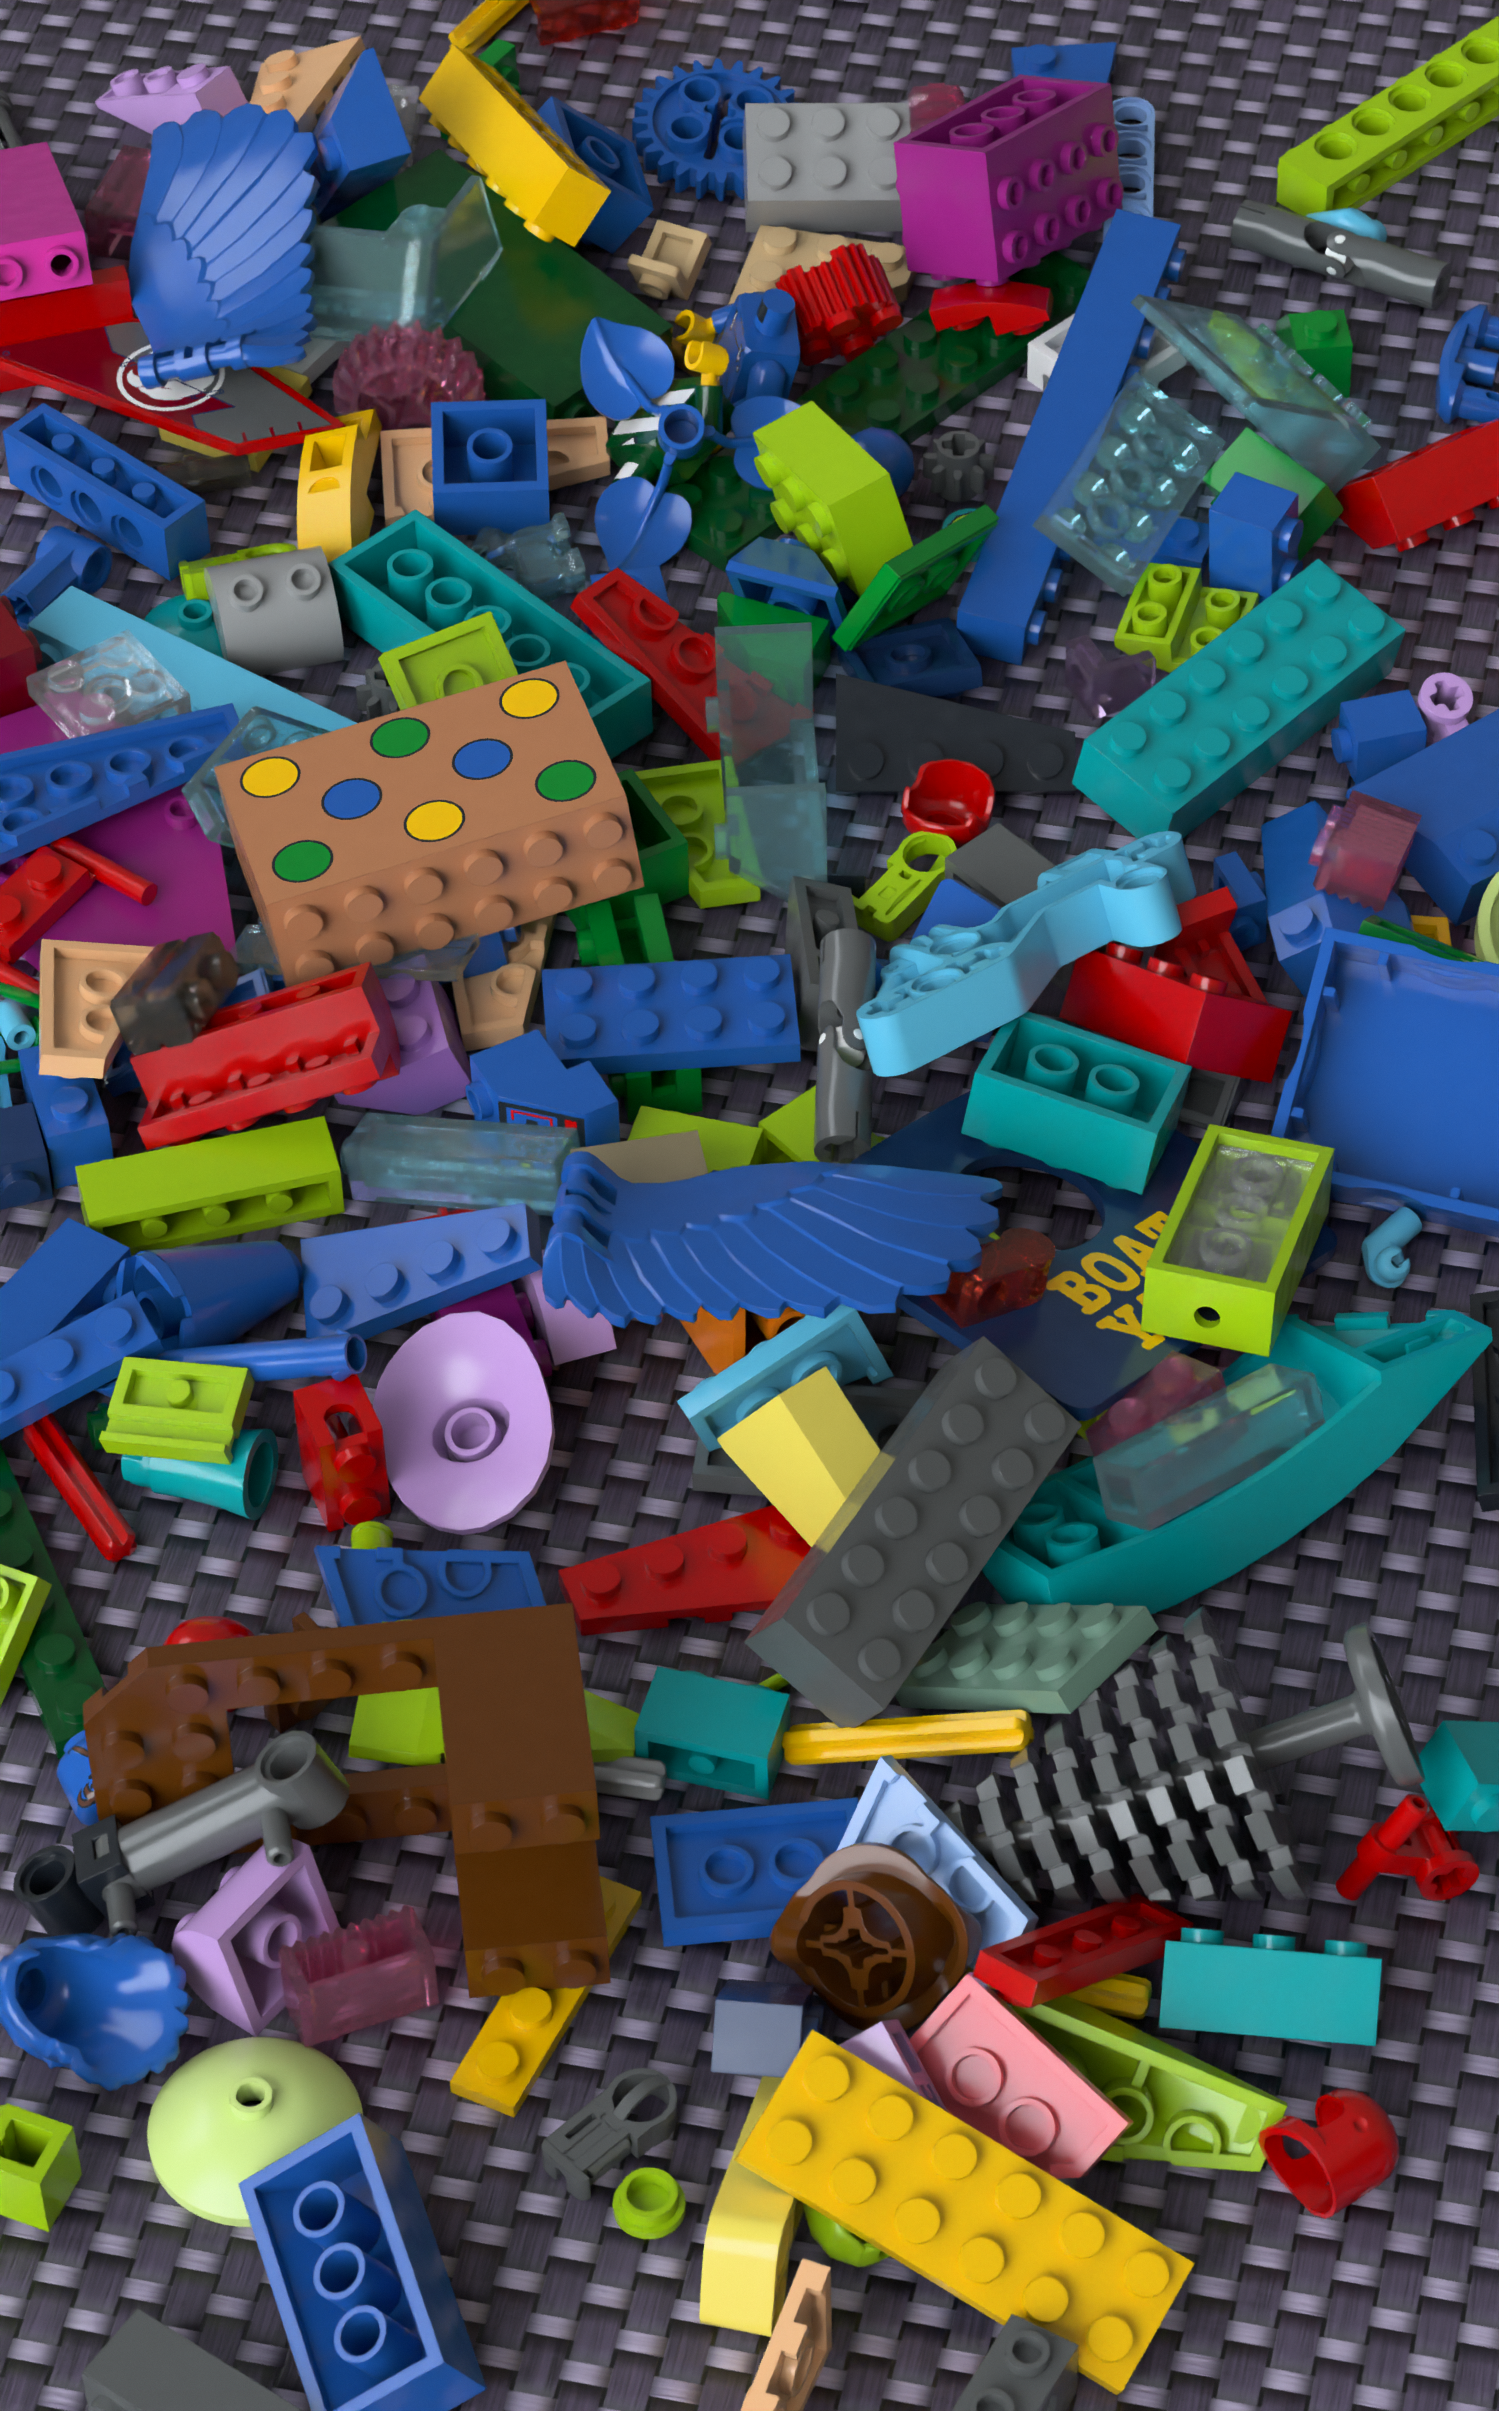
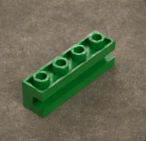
[576,893,702,1122]

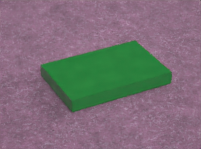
[831,504,1000,652]

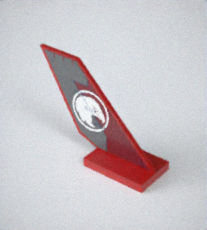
[0,265,347,456]

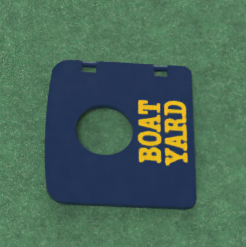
[849,1091,1337,1421]

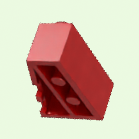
[1059,941,1293,1083]

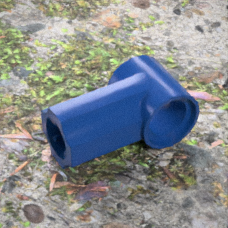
[1,526,113,630]

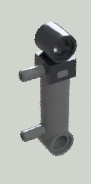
[13,1731,349,1937]

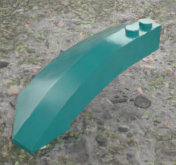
[982,1310,1493,1614]

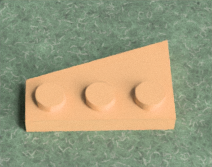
[450,914,557,1051]
[39,939,166,1079]

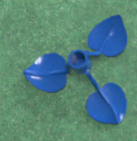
[580,317,801,571]

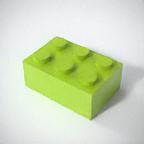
[753,401,913,597]

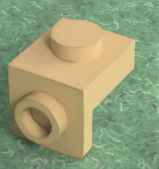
[627,220,712,301]

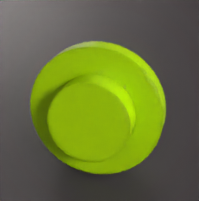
[613,2167,686,2239]

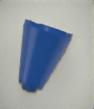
[116,1240,303,1350]

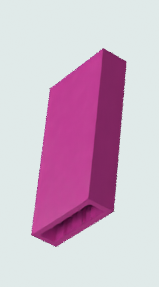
[0,142,93,301]

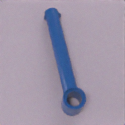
[95,1328,367,1398]

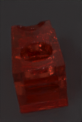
[928,1227,1056,1329]

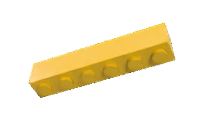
[418,44,611,247]

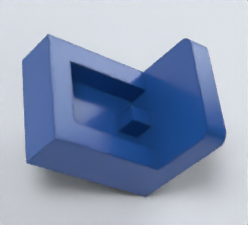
[1213,851,1267,951]

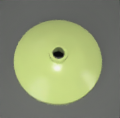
[147,2037,363,2227]

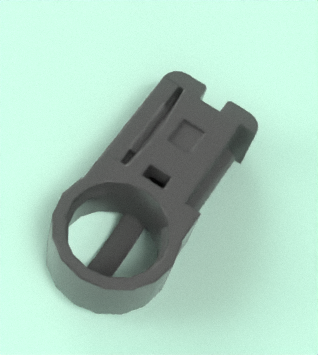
[541,2068,678,2201]

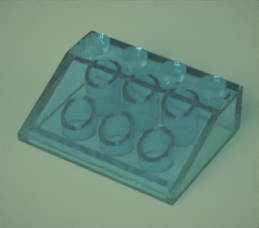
[1130,294,1381,495]

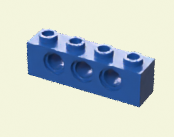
[3,402,211,581]

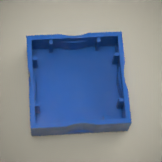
[1271,927,1499,1238]

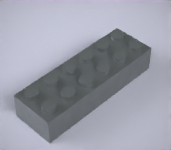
[744,1336,1082,1728]

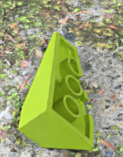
[1009,1995,1287,2172]

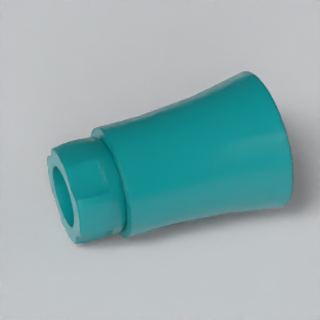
[121,1429,278,1520]

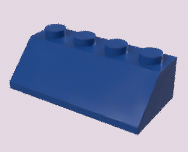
[307,47,412,227]
[238,2113,487,2411]

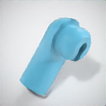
[1305,208,1387,242]
[0,998,39,1051]
[1361,1207,1422,1288]

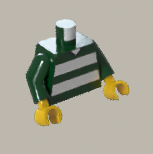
[605,340,735,486]

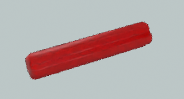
[22,1413,137,1562]

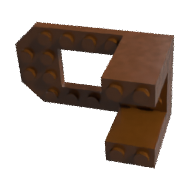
[83,1603,611,1998]

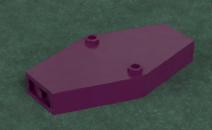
[0,693,240,1024]

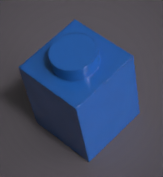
[1331,689,1428,785]

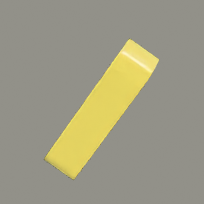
[699,2076,804,2337]

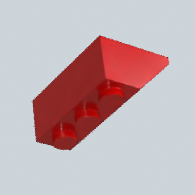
[1330,418,1499,552]

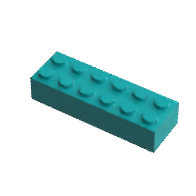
[328,509,653,760]
[1072,558,1406,839]

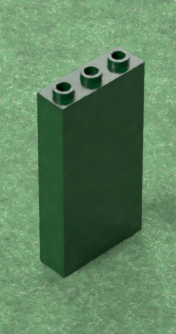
[318,148,673,420]

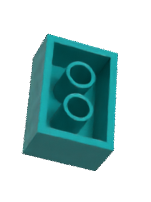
[961,1011,1192,1195]

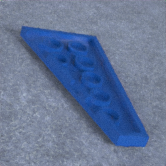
[0,703,248,865]

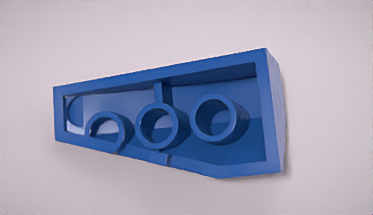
[1261,800,1415,999]

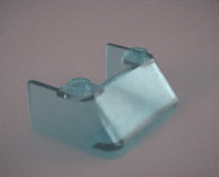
[304,175,503,348]
[705,622,827,903]

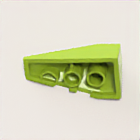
[348,1619,640,1766]

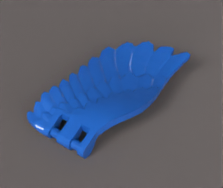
[128,103,320,390]
[542,1151,1003,1329]

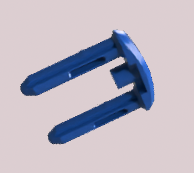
[1435,304,1499,425]

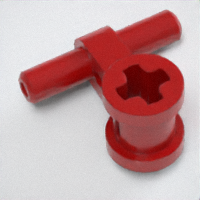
[1336,1794,1480,1901]

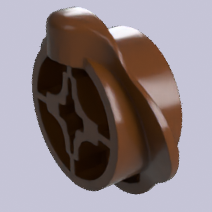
[770,1842,983,2031]

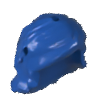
[0,1933,193,2091]

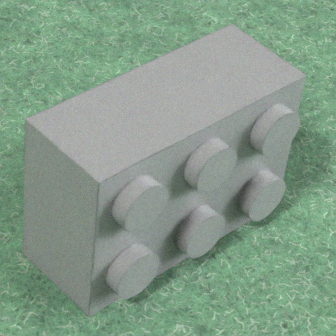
[743,103,910,232]

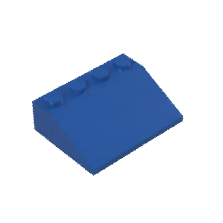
[1345,709,1499,927]

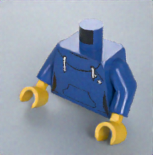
[675,289,800,454]

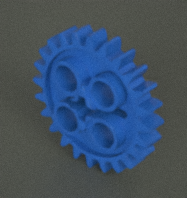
[632,59,797,201]

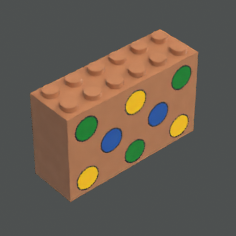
[214,660,645,988]

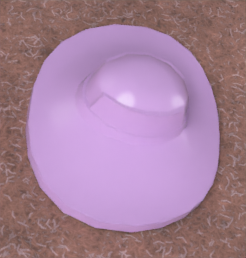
[373,1311,555,1535]

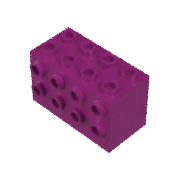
[893,75,1124,287]

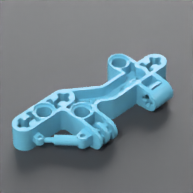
[856,831,1197,1077]

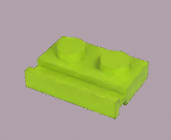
[99,1356,255,1465]

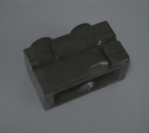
[110,931,238,1055]

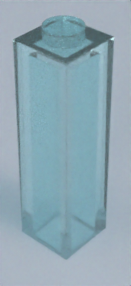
[340,1113,580,1216]
[1092,1363,1325,1531]

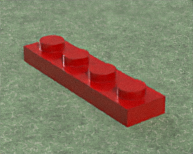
[973,1893,1194,2008]

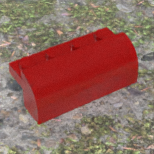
[129,961,401,1150]

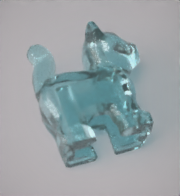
[470,512,586,603]

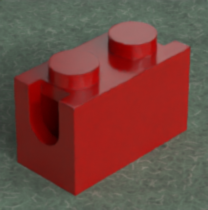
[293,1374,391,1532]

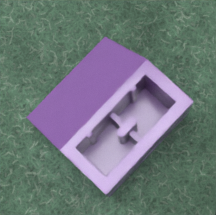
[334,960,472,1115]

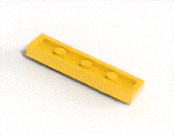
[450,1876,642,2118]

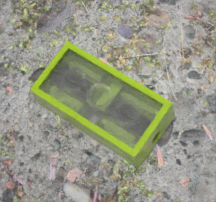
[1141,1124,1335,1357]

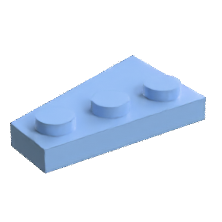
[837,1755,1039,1969]

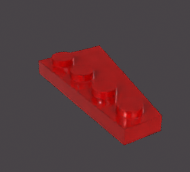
[570,567,815,776]
[558,1505,812,1636]

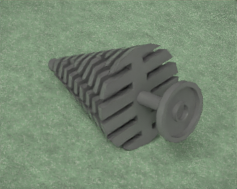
[943,1606,1425,1905]

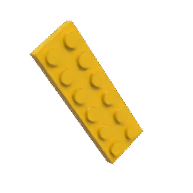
[734,2030,1195,2395]

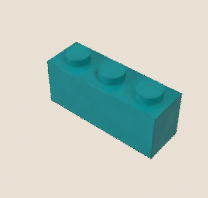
[1159,1928,1382,2046]

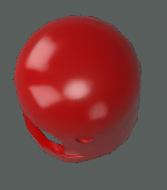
[1258,2088,1400,2219]

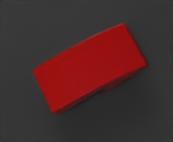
[929,282,1054,336]

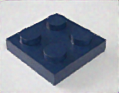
[837,617,983,699]

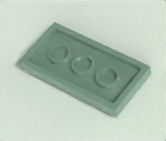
[895,1601,1159,1714]

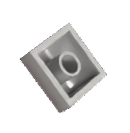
[204,546,344,676]

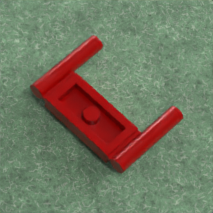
[0,836,158,995]

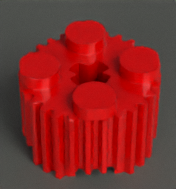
[775,243,904,366]

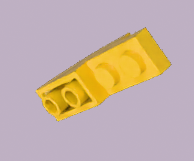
[297,409,382,563]

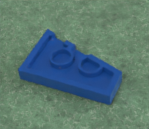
[314,1545,546,1627]

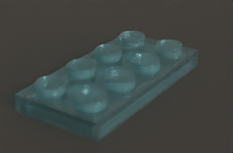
[1032,372,1226,597]

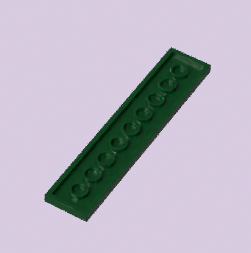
[665,250,1091,573]

